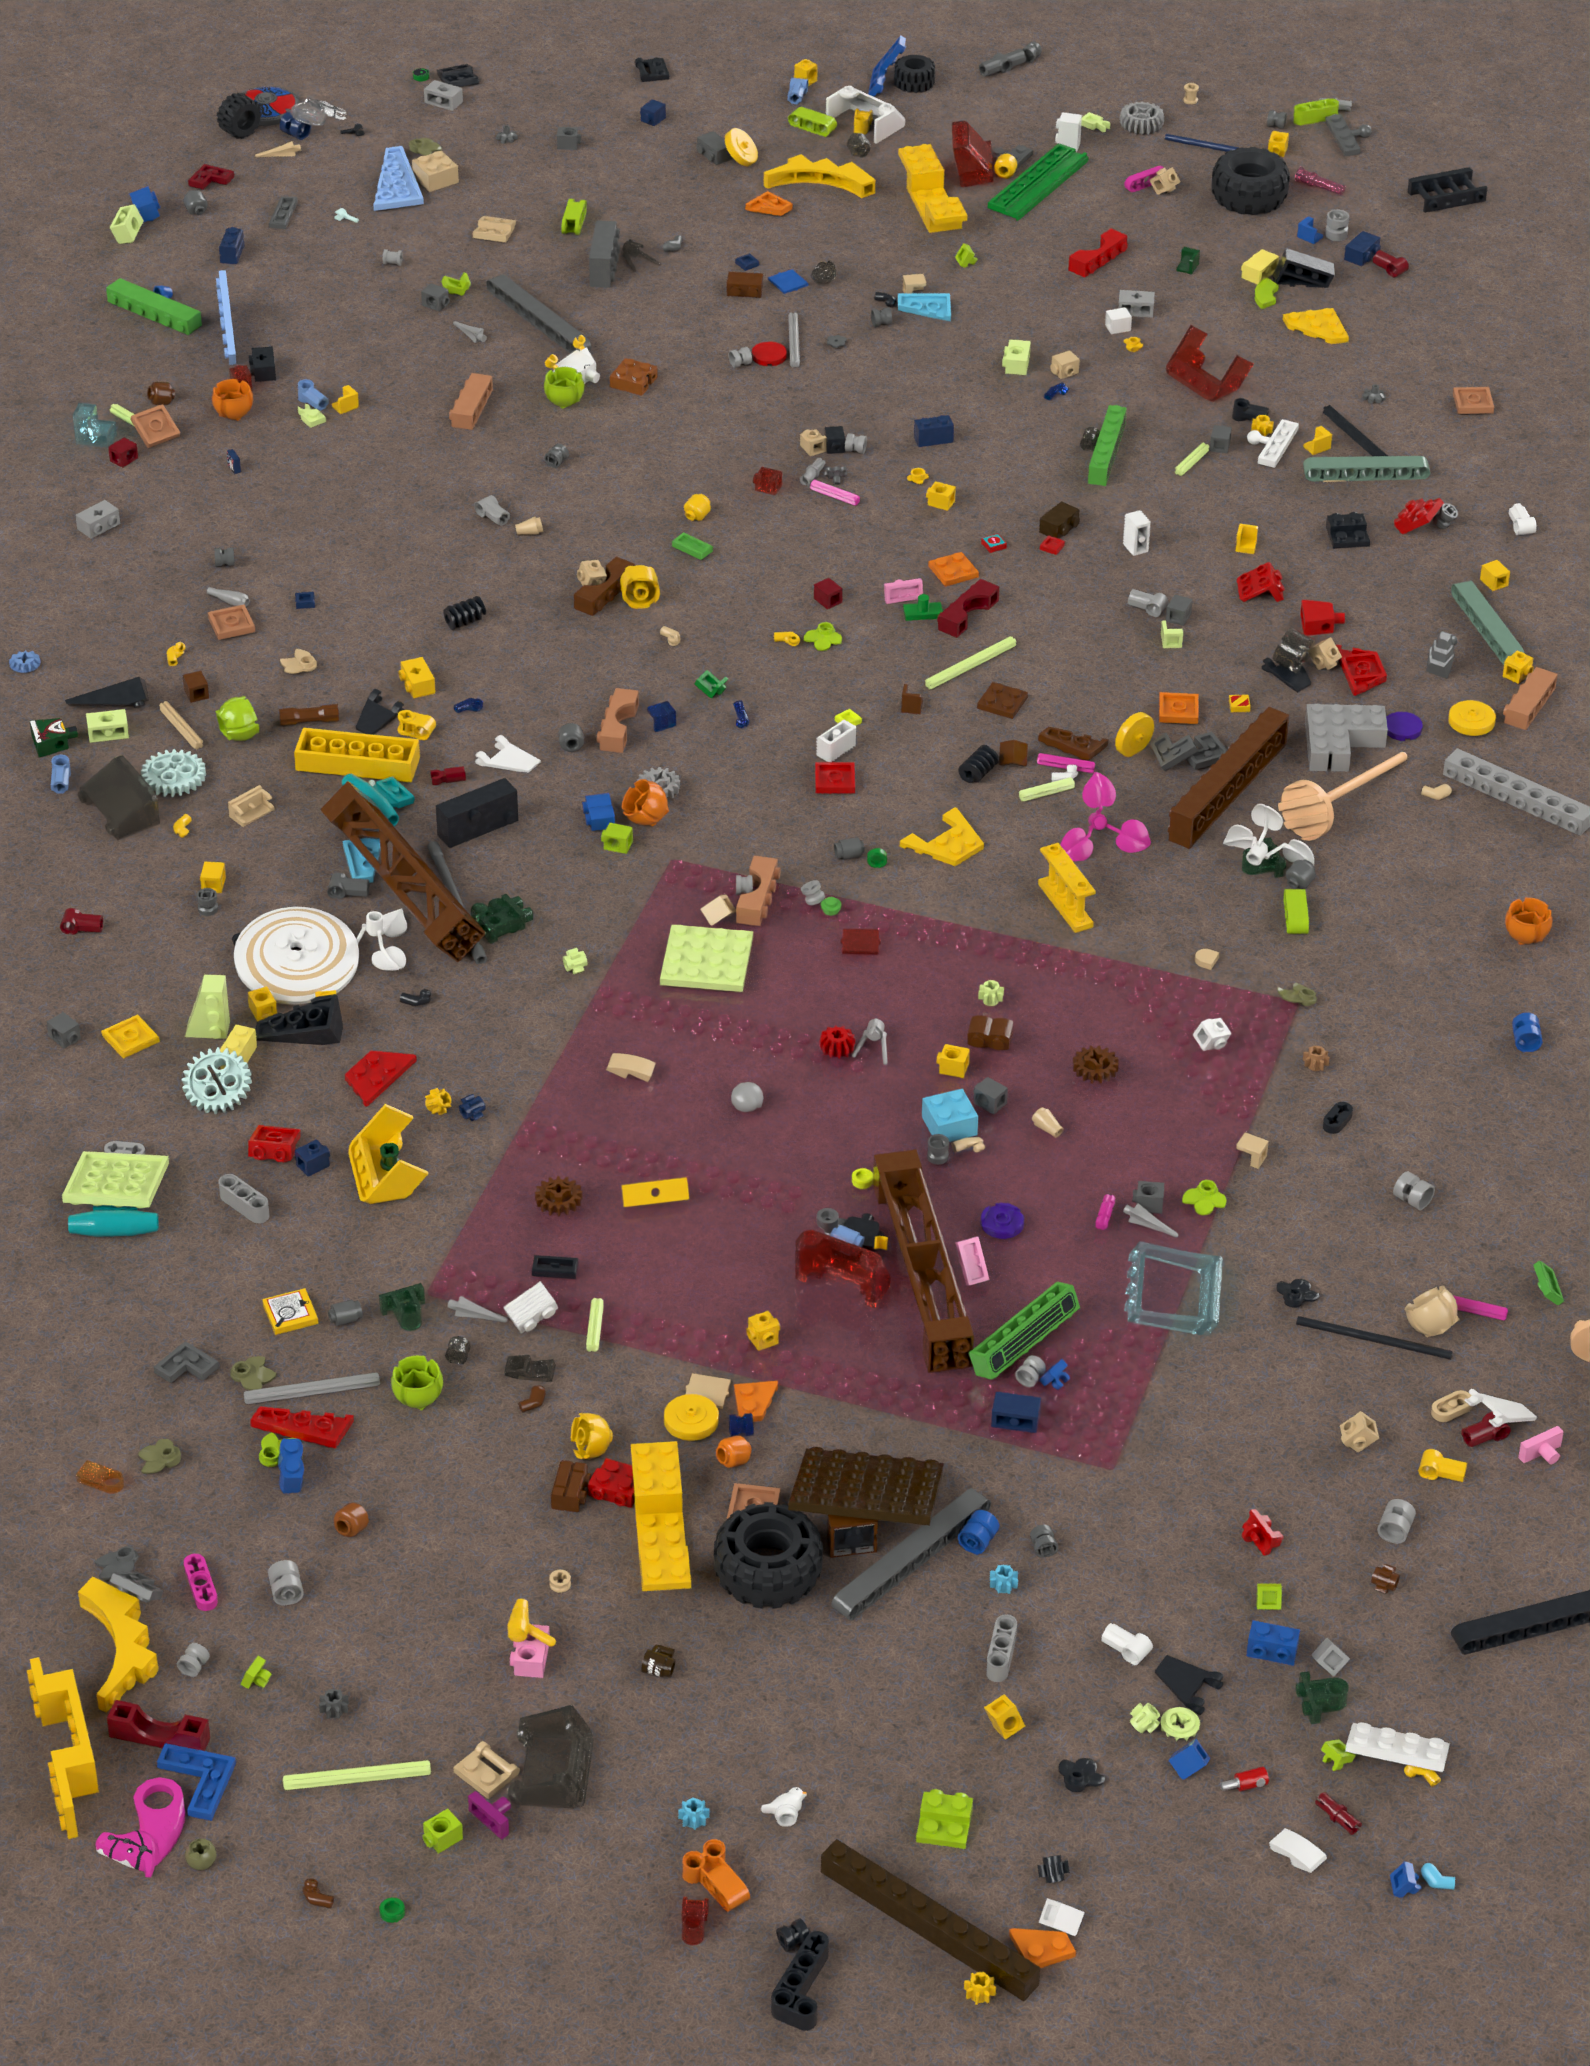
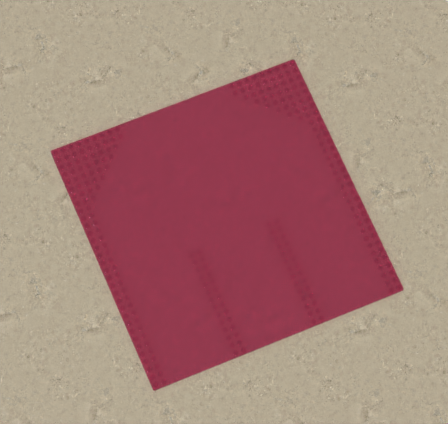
[428,859,1298,1470]

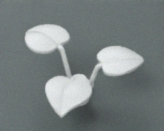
[1223,804,1314,865]
[356,909,407,970]

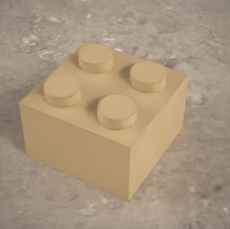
[412,151,459,192]

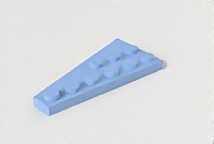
[373,146,424,211]
[216,270,236,365]

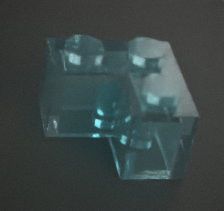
[73,403,117,448]

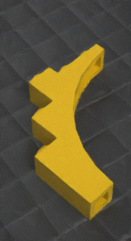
[764,154,875,198]
[78,1576,158,1713]

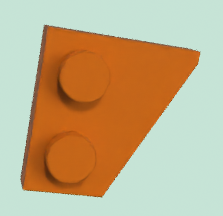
[746,191,793,216]
[734,1381,778,1423]
[1009,1928,1076,1968]

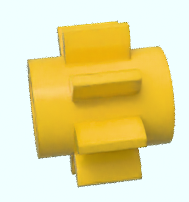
[1251,415,1274,436]
[425,1088,451,1115]
[964,1972,996,2005]

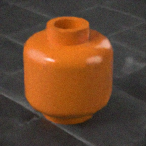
[716,1435,751,1468]

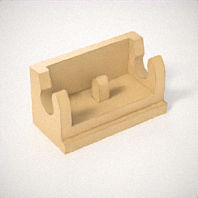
[228,785,274,827]

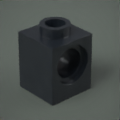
[825,426,845,454]

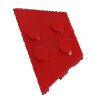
[1336,645,1387,696]
[345,1051,417,1107]

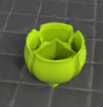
[544,367,584,409]
[215,696,259,741]
[391,1355,443,1410]

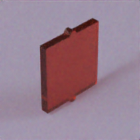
[841,928,881,955]

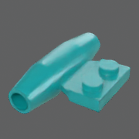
[342,773,415,826]
[68,1205,159,1237]

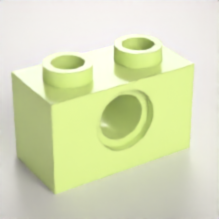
[110,204,143,244]
[1002,340,1031,375]
[86,709,129,743]

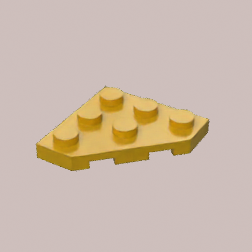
[1283,308,1349,344]

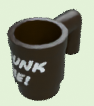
[641,1645,676,1678]

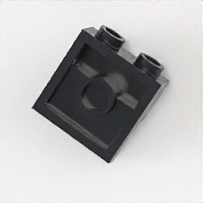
[1326,512,1370,549]

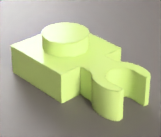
[1081,112,1110,132]
[298,404,326,428]

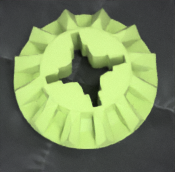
[1161,1707,1200,1741]

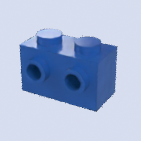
[129,186,161,223]
[1246,1620,1300,1666]

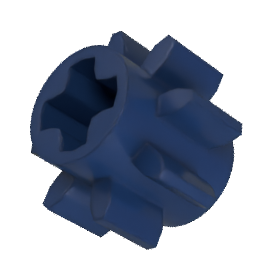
[459,1094,486,1121]

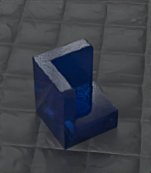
[647,701,676,732]

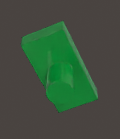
[903,594,943,621]

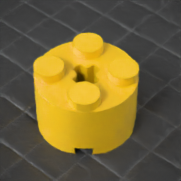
[620,565,660,609]

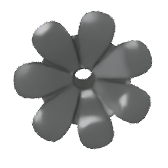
[496,125,518,144]
[1362,384,1386,404]
[824,466,848,485]

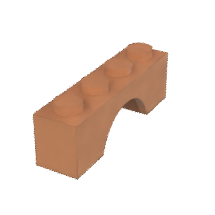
[597,688,639,753]
[736,856,781,926]

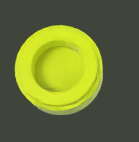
[852,1168,873,1189]

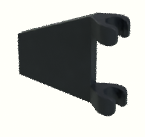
[1261,645,1311,693]
[356,689,405,735]
[1155,1655,1223,1715]

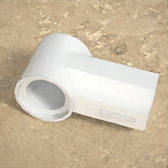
[1509,503,1537,535]
[1101,1623,1153,1665]

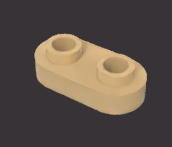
[1431,1390,1472,1422]

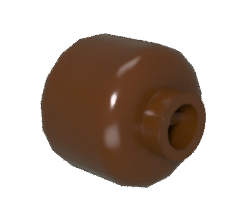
[147,382,175,405]

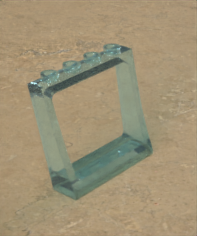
[1124,1241,1223,1336]

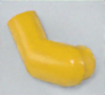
[774,632,800,646]
[167,642,186,666]
[173,814,192,838]
[1404,1765,1441,1787]

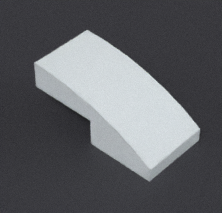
[1269,1828,1327,1873]

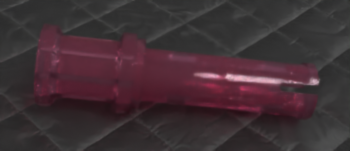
[1295,167,1346,196]

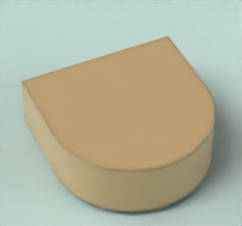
[1195,949,1219,970]

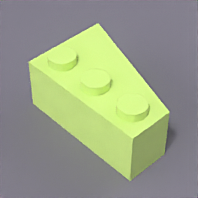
[185,975,230,1039]

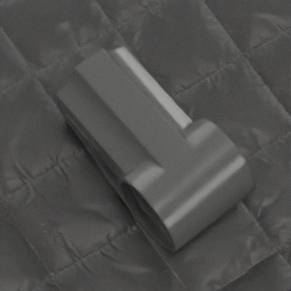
[327,873,370,899]

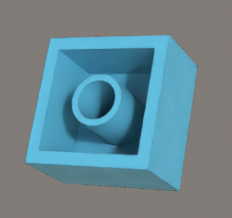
[922,1088,978,1142]

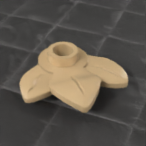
[280,649,317,674]

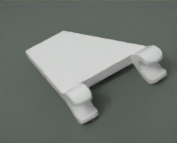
[475,735,541,773]
[1464,1389,1537,1427]

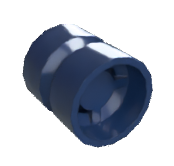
[280,112,311,140]

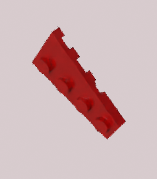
[250,1406,354,1449]

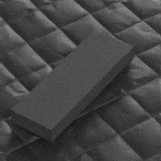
[269,196,298,229]

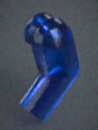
[453,698,483,713]

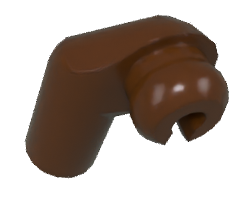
[518,1385,546,1413]
[303,1878,334,1909]

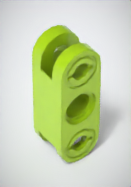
[561,199,587,235]

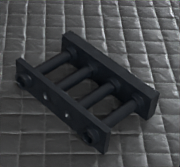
[1407,167,1488,213]

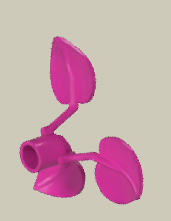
[1060,772,1151,861]

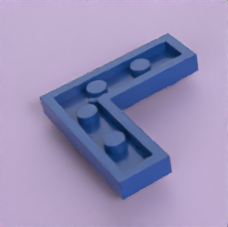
[868,35,906,97]
[157,1743,236,1821]

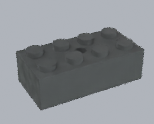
[589,220,620,288]

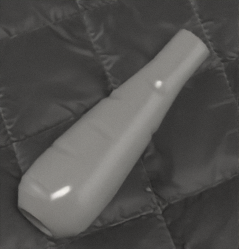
[207,587,249,607]

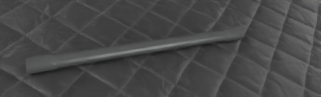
[427,841,487,964]

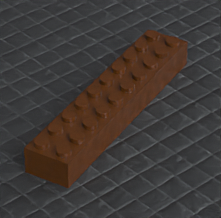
[1168,707,1289,849]

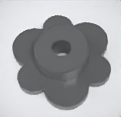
[827,335,847,348]

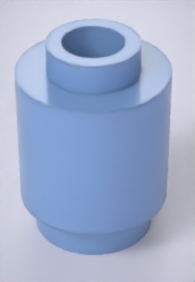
[830,1225,864,1253]

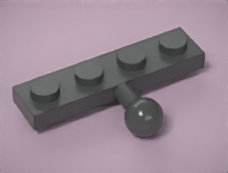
[1325,114,1372,156]

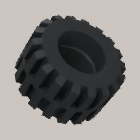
[894,55,935,93]
[217,92,262,139]

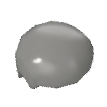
[731,1082,764,1112]

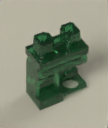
[471,894,533,944]

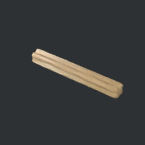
[159,701,203,750]

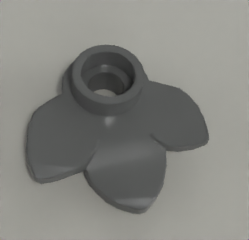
[94,1546,139,1580]

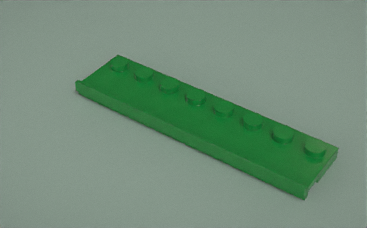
[988,143,1088,221]

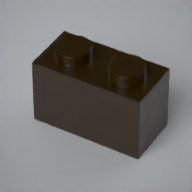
[1039,501,1080,539]

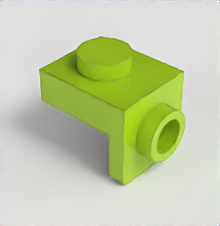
[441,272,470,296]

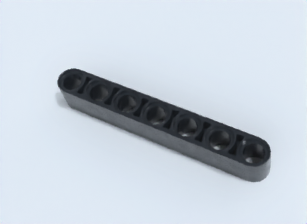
[1451,1590,1590,1655]

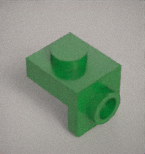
[694,670,728,698]

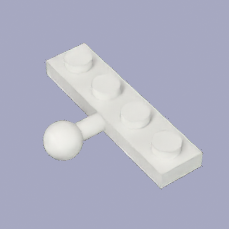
[1247,419,1299,468]

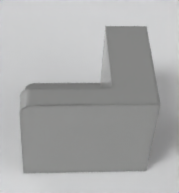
[1311,1637,1350,1677]

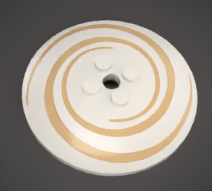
[234,907,359,1005]

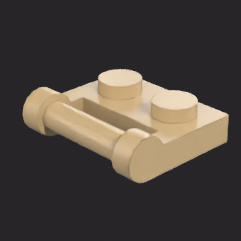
[453,1741,520,1799]

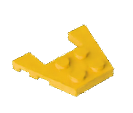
[899,807,984,866]

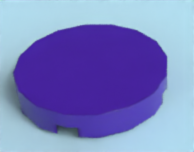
[1386,712,1423,741]
[980,1203,1024,1239]

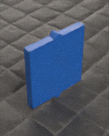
[768,269,808,294]

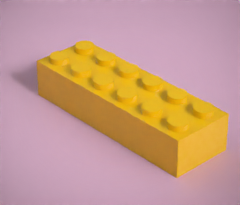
[294,728,420,782]

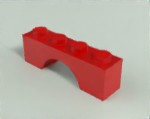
[1068,228,1128,278]

